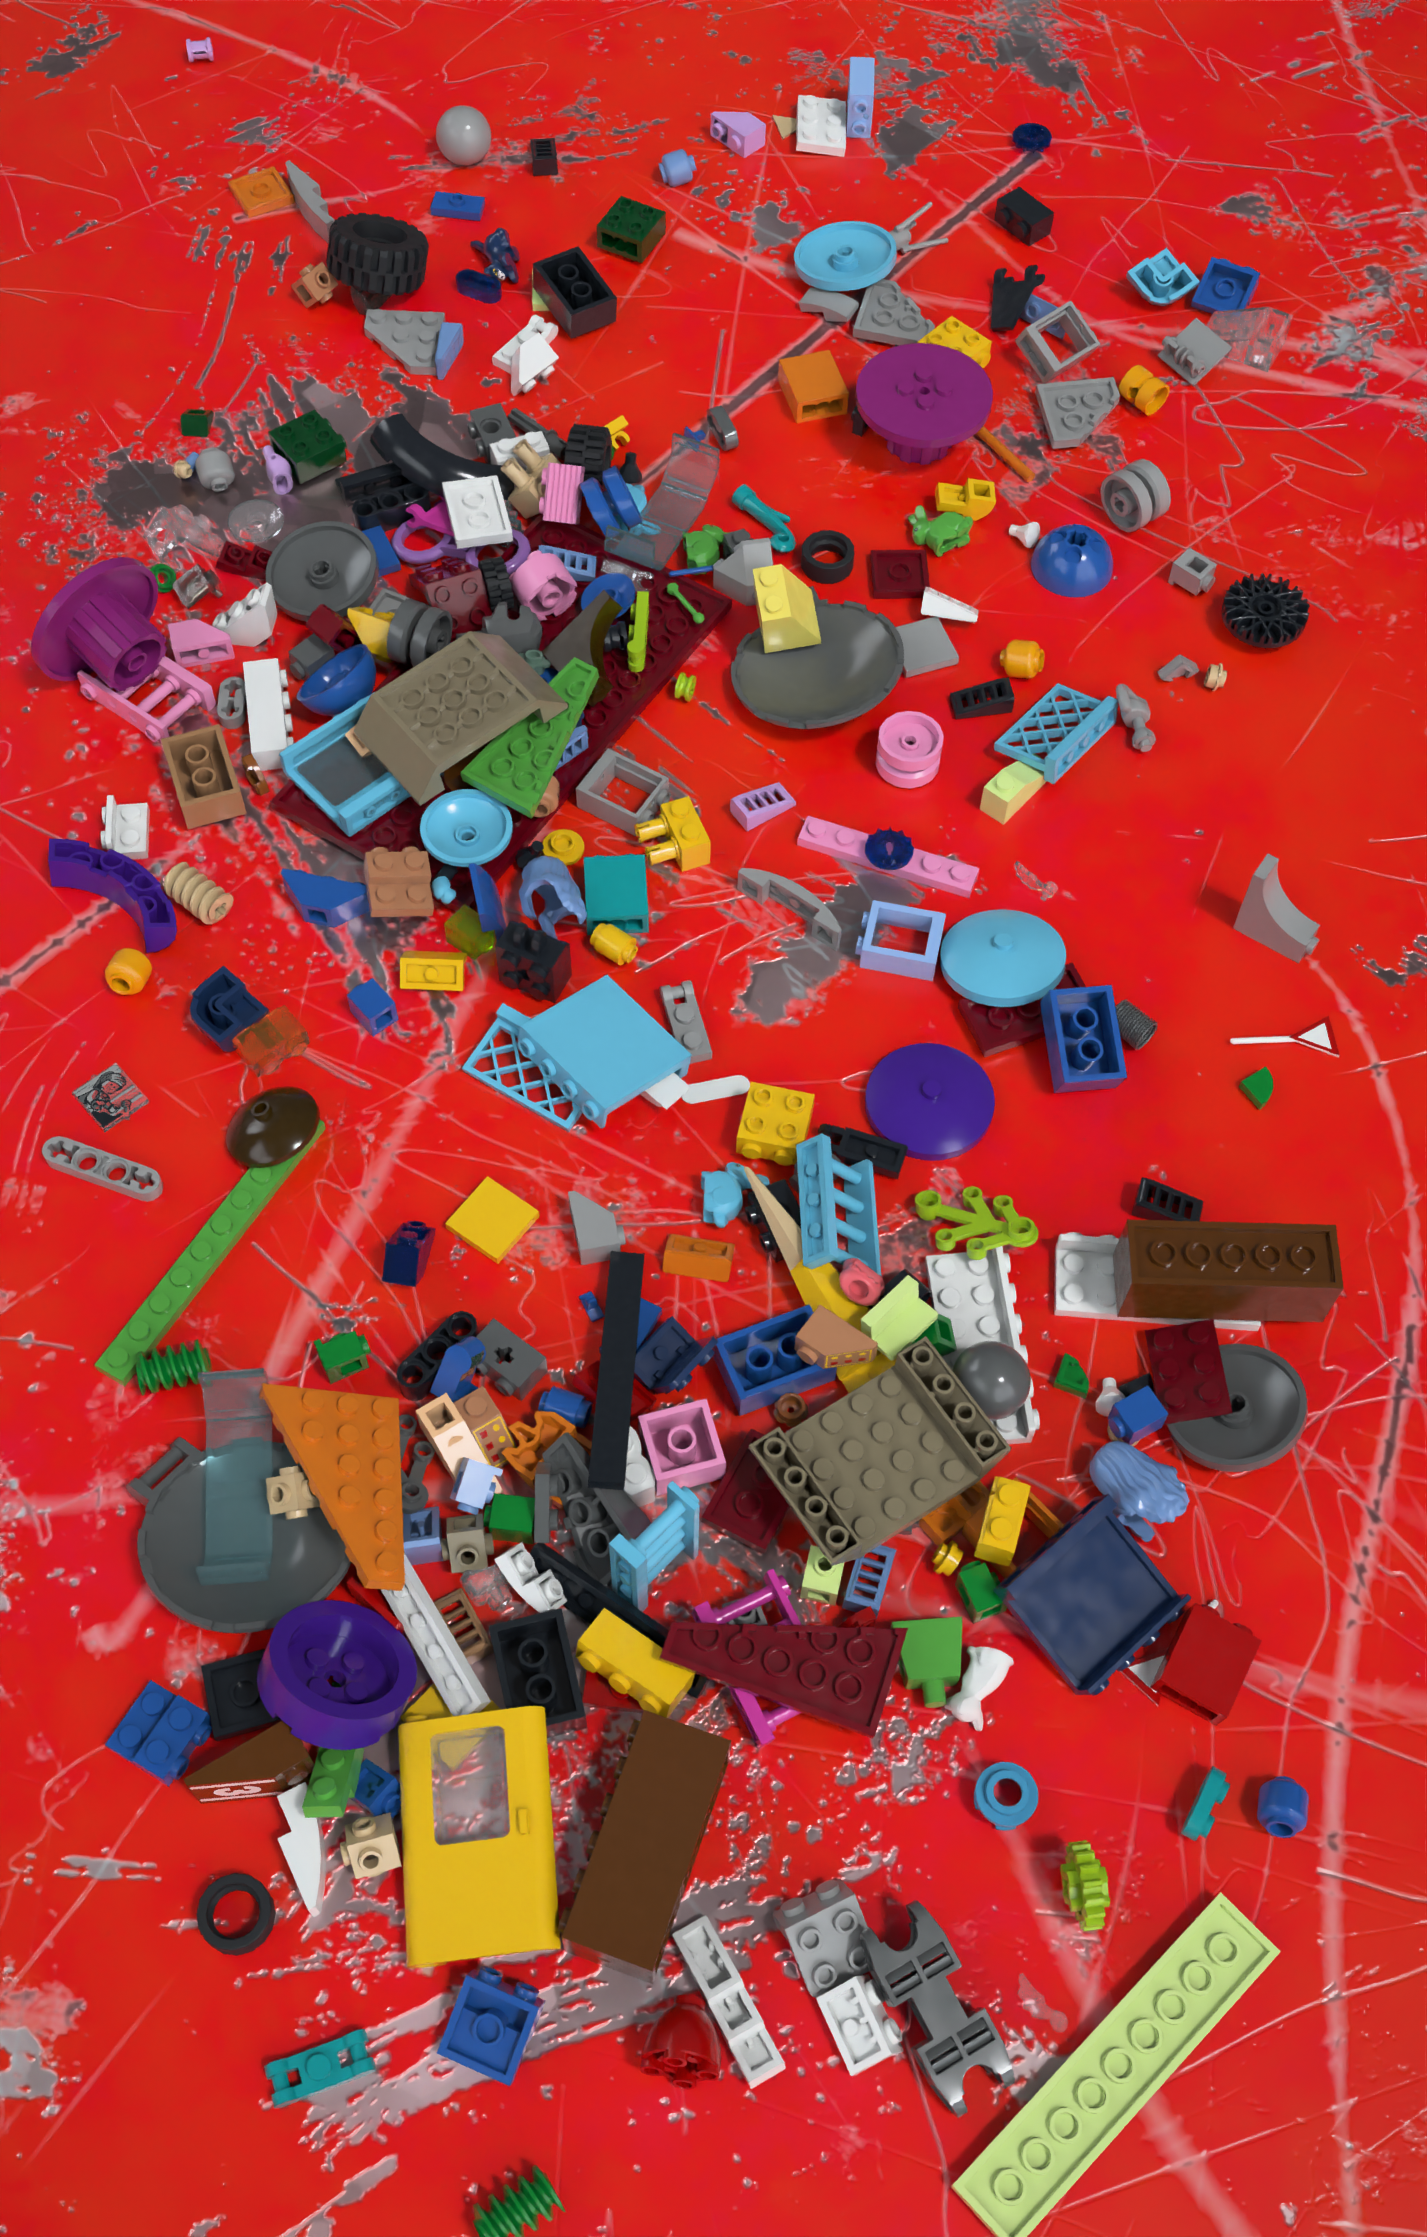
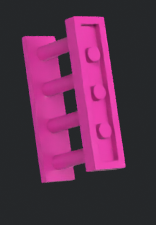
[691,1569,802,1749]

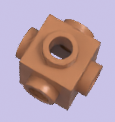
[291,262,338,308]

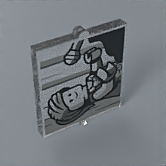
[71,1063,149,1132]

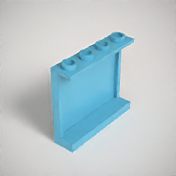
[517,975,692,1129]

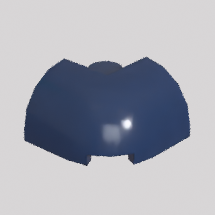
[190,966,270,1052]

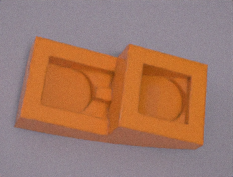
[919,1480,990,1547]

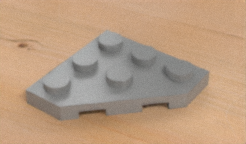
[853,279,935,346]
[364,309,446,375]
[1035,377,1120,449]

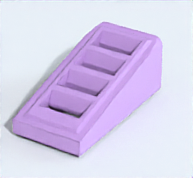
[730,782,796,831]

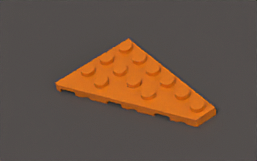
[259,1383,405,1591]

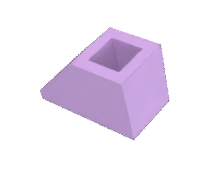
[710,112,766,158]

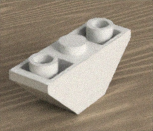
[212,582,278,647]

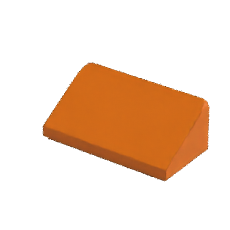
[663,1234,735,1282]

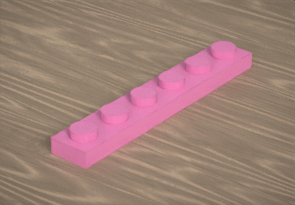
[797,816,979,898]

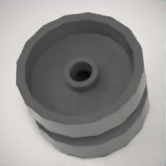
[386,599,453,667]

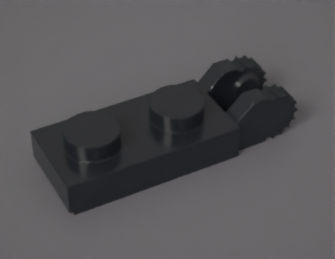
[818,1124,908,1179]

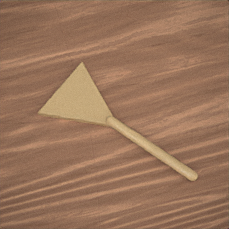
[772,113,847,140]

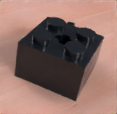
[495,921,572,1003]

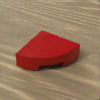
[838,1606,876,1628]

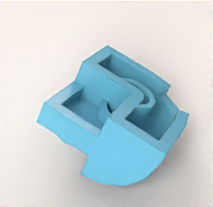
[1126,248,1200,306]

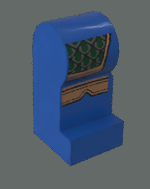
[430,1336,486,1403]

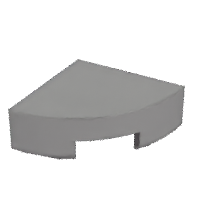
[1158,654,1199,681]

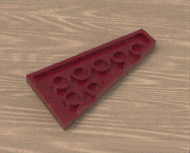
[659,1622,908,1739]

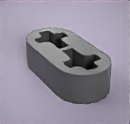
[707,405,739,451]

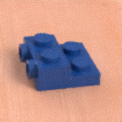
[1191,257,1260,323]
[105,1680,212,1787]
[437,1966,546,2086]

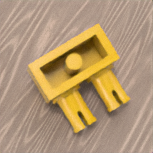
[634,796,711,872]

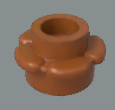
[774,1393,808,1427]

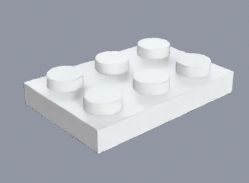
[796,95,846,157]
[442,475,513,549]

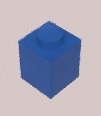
[347,978,399,1036]
[1108,1386,1168,1445]

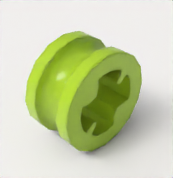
[675,672,696,701]

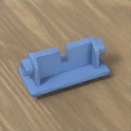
[1019,294,1065,339]

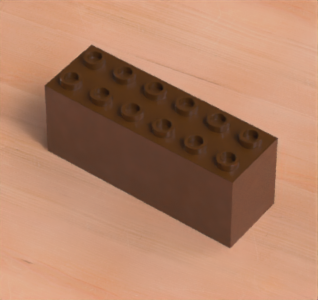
[1113,1220,1344,1322]
[558,1710,731,1984]

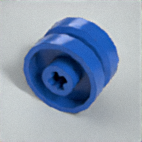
[580,465,643,540]

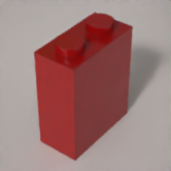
[1150,1603,1262,1725]

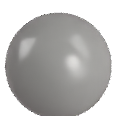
[436,105,492,166]

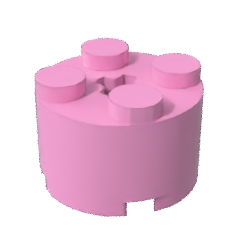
[509,550,577,621]

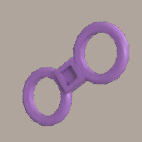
[391,519,531,575]

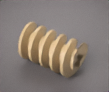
[164,862,234,924]

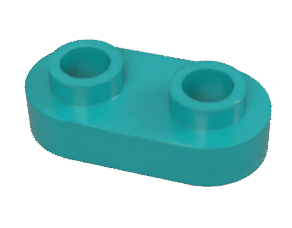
[1181,1766,1230,1841]

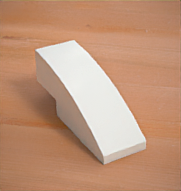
[277,1782,326,1918]

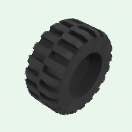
[326,213,429,295]

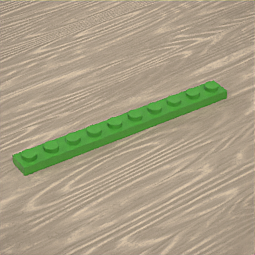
[95,1120,326,1387]

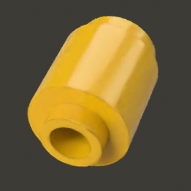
[590,923,638,965]

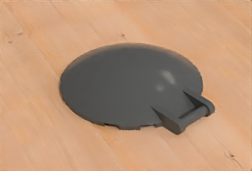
[731,586,904,729]
[126,1437,352,1633]

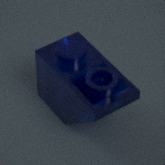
[382,1221,436,1287]

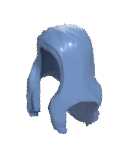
[519,856,587,939]
[1089,1441,1190,1542]

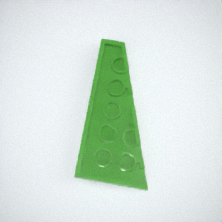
[460,657,599,819]

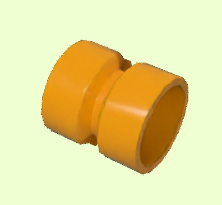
[1118,365,1170,416]

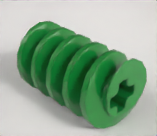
[136,1339,213,1395]
[473,2165,565,2237]

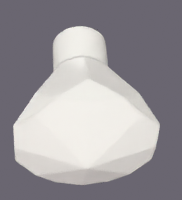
[1009,522,1040,549]
[1095,1377,1126,1417]

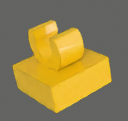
[603,415,630,452]

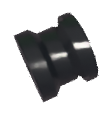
[603,621,628,652]

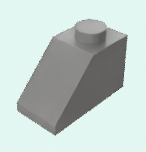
[568,1191,626,1265]

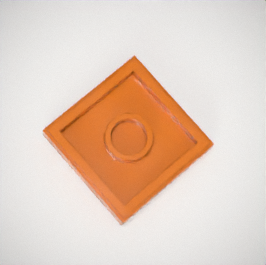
[228,167,295,218]

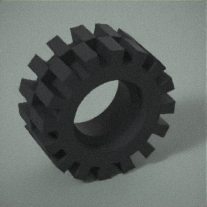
[478,556,514,613]

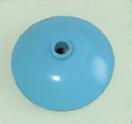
[420,789,513,867]

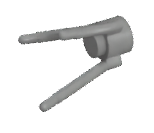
[889,202,949,254]

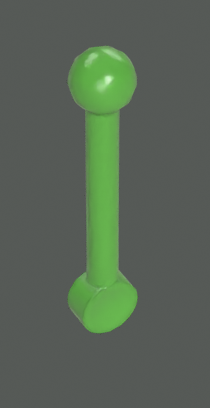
[667,583,704,624]

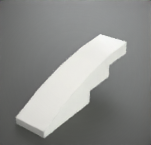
[672,1915,786,2089]

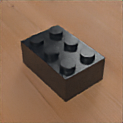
[533,246,617,339]
[489,1608,587,1738]

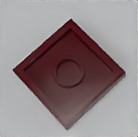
[870,550,930,599]

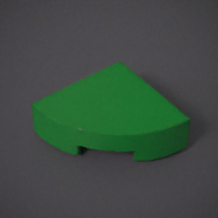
[1239,1067,1273,1110]
[1053,1353,1089,1399]

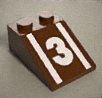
[184,1721,315,1804]

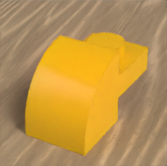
[935,478,996,521]

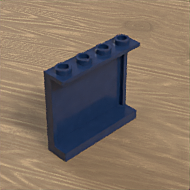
[993,1494,1191,1696]

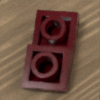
[216,541,272,579]

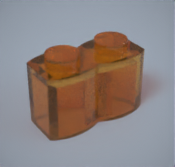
[232,1005,310,1077]

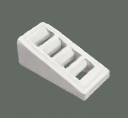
[921,587,979,623]

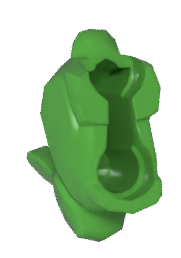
[908,505,973,557]
[682,524,730,575]

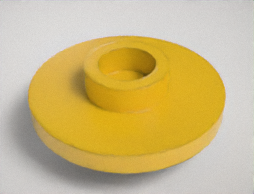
[542,829,584,866]

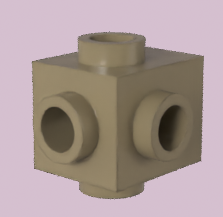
[441,1513,494,1575]

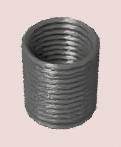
[1115,999,1158,1050]

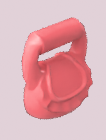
[839,1258,885,1306]

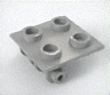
[1158,318,1233,386]

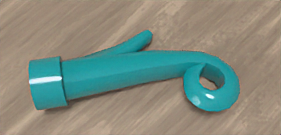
[732,484,796,553]

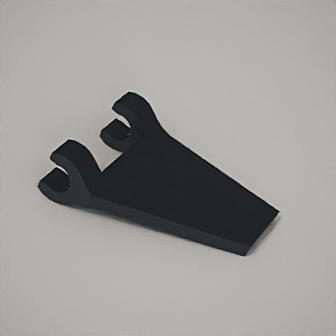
[991,265,1045,332]

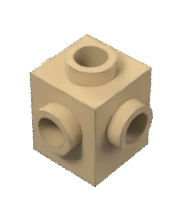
[266,1466,320,1520]
[340,1813,402,1879]

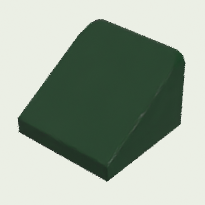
[180,409,214,437]

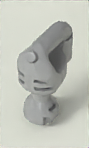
[1116,684,1156,752]

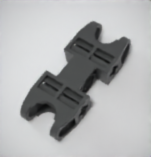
[859,1900,1015,2118]

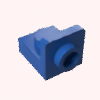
[350,1758,401,1819]

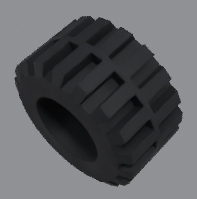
[564,424,612,496]

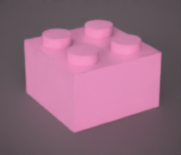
[638,1398,726,1496]

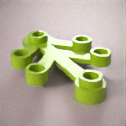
[915,1186,1038,1260]

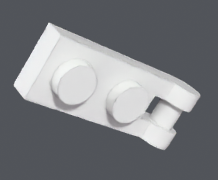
[492,315,558,374]

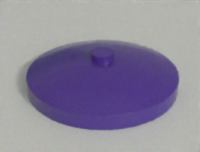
[865,1043,995,1161]

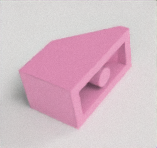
[168,619,235,668]

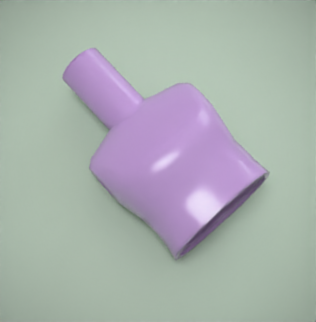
[262,445,293,495]

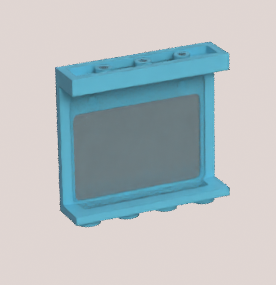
[279,692,441,837]

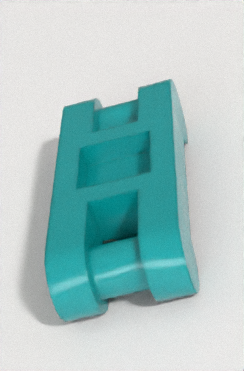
[264,2029,376,2108]

